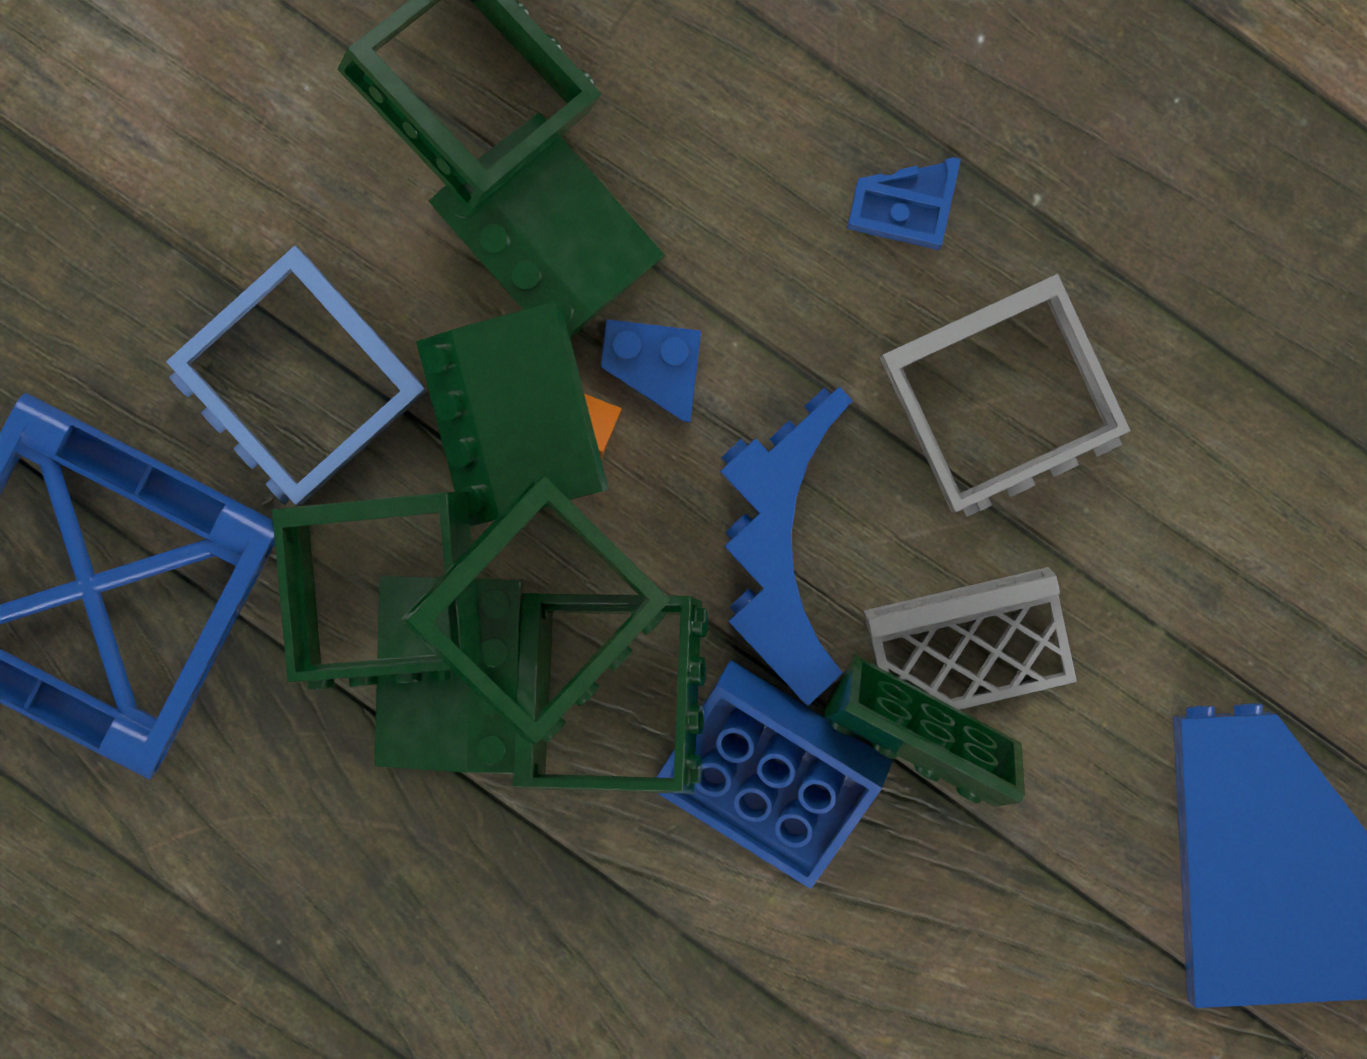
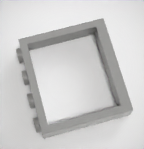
[880,274,1131,517]

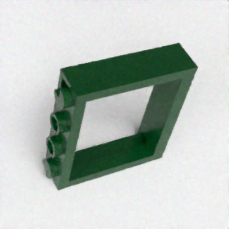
[337,0,602,212]
[400,476,670,744]
[272,491,483,690]
[513,593,708,794]

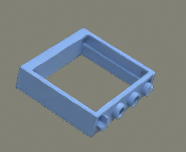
[166,246,428,505]

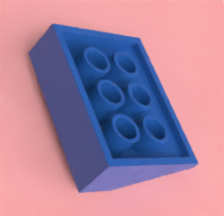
[656,659,893,889]

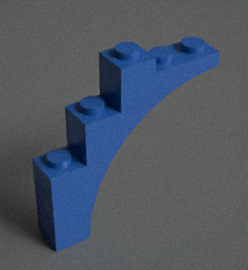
[720,387,853,706]

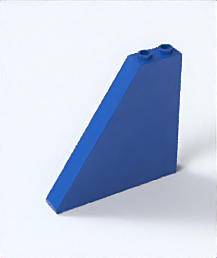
[1173,704,1367,1008]

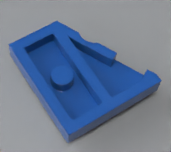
[847,157,961,250]
[601,319,701,423]

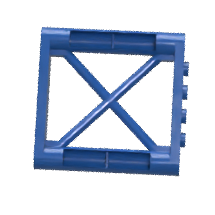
[0,393,275,780]

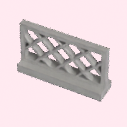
[864,567,1077,710]

